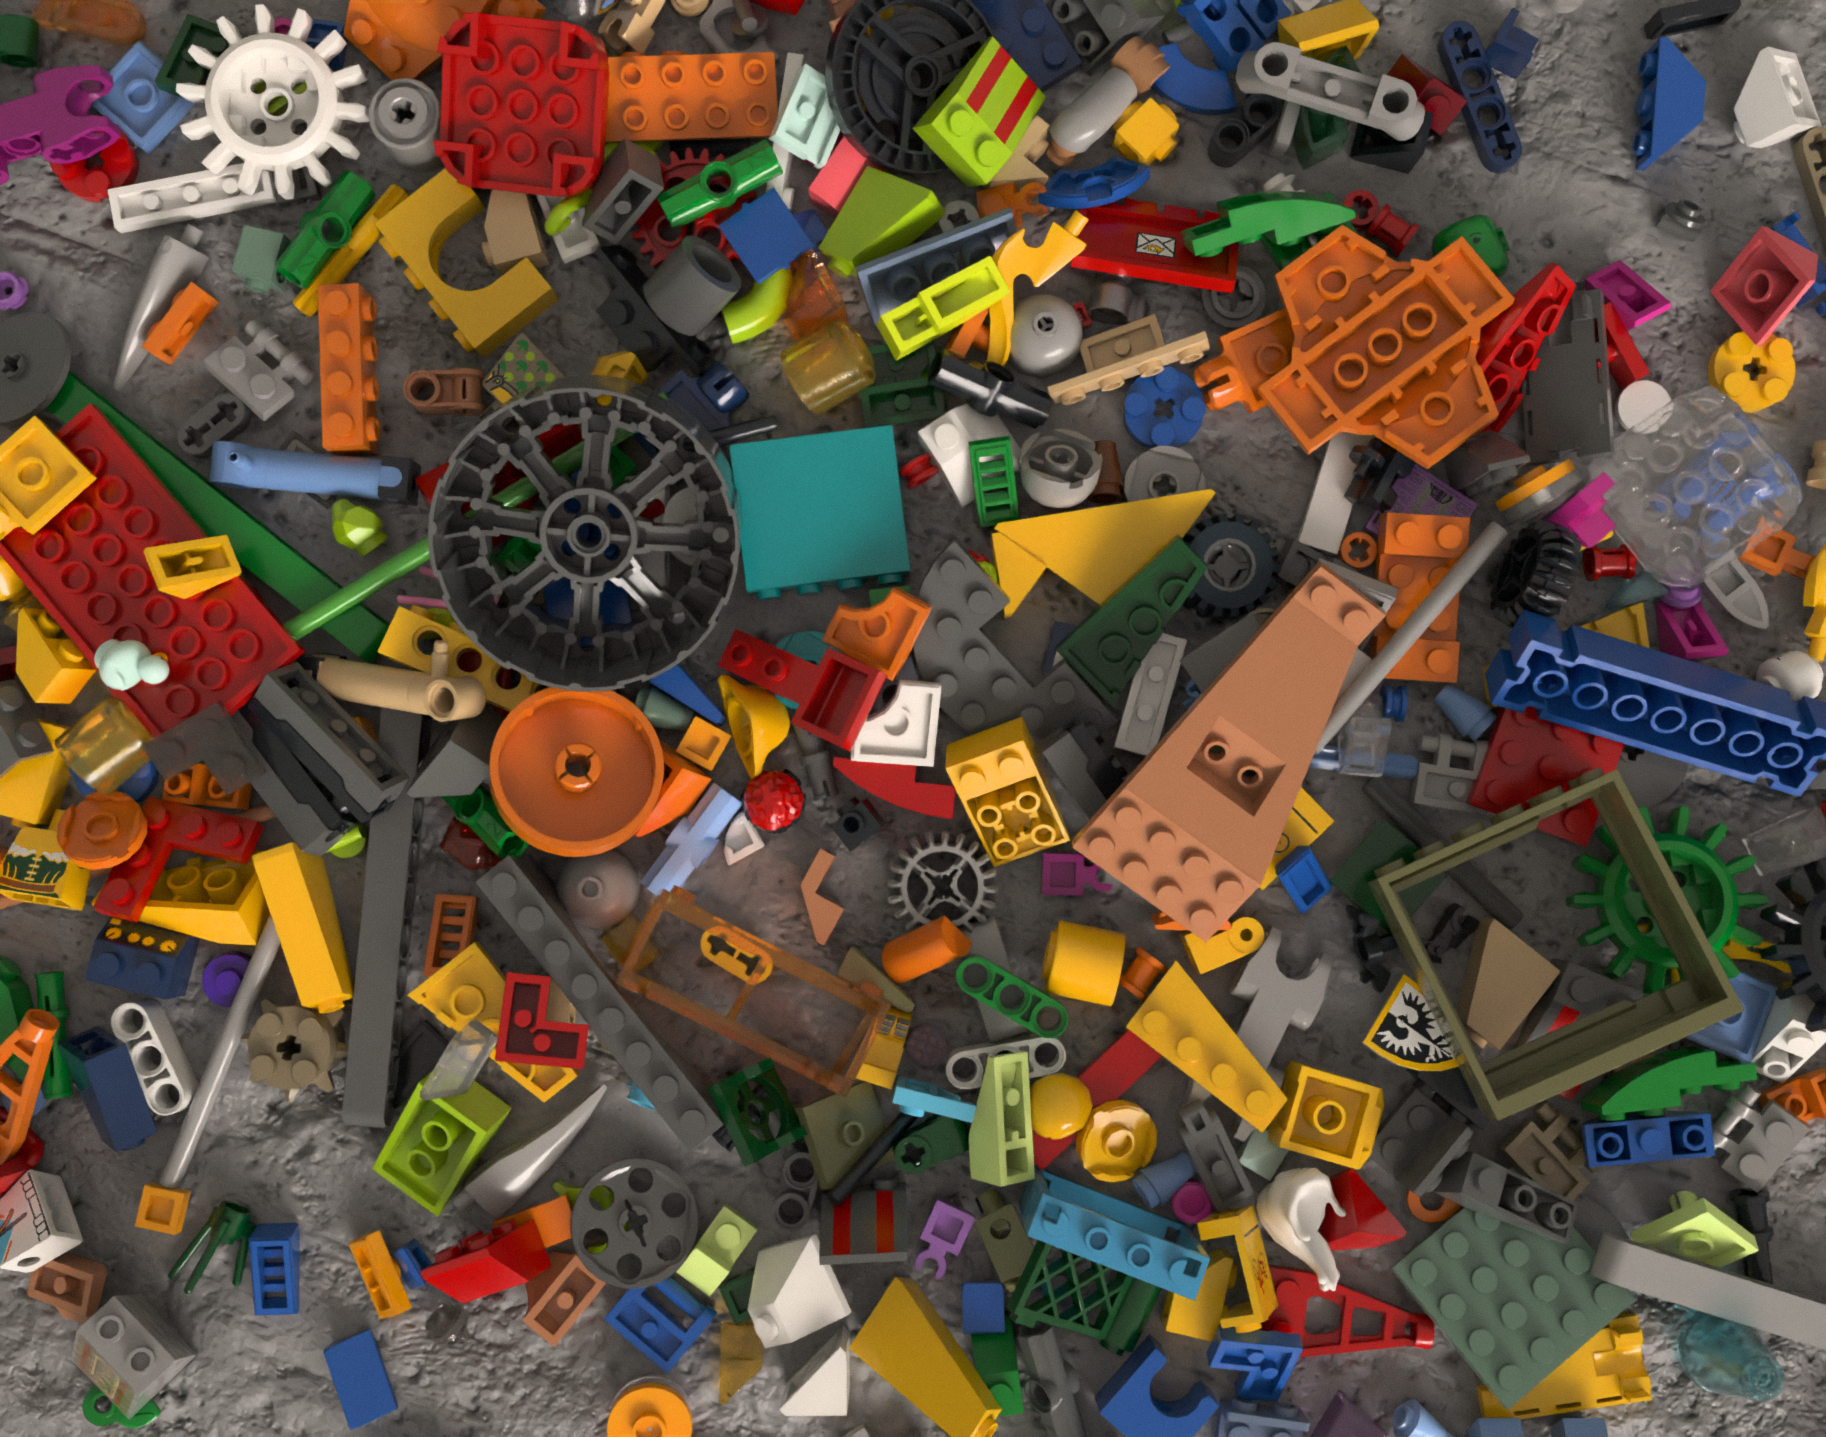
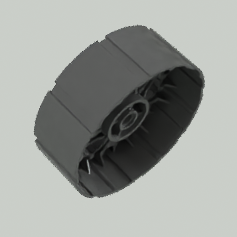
[428,375,742,692]

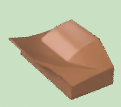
[522,1249,606,1347]
[27,1253,107,1324]

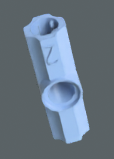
[640,782,743,903]

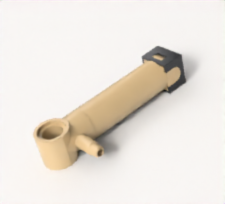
[295,640,486,722]

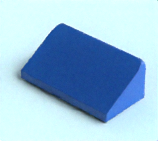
[323,1328,399,1430]

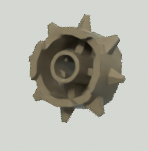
[240,996,348,1102]

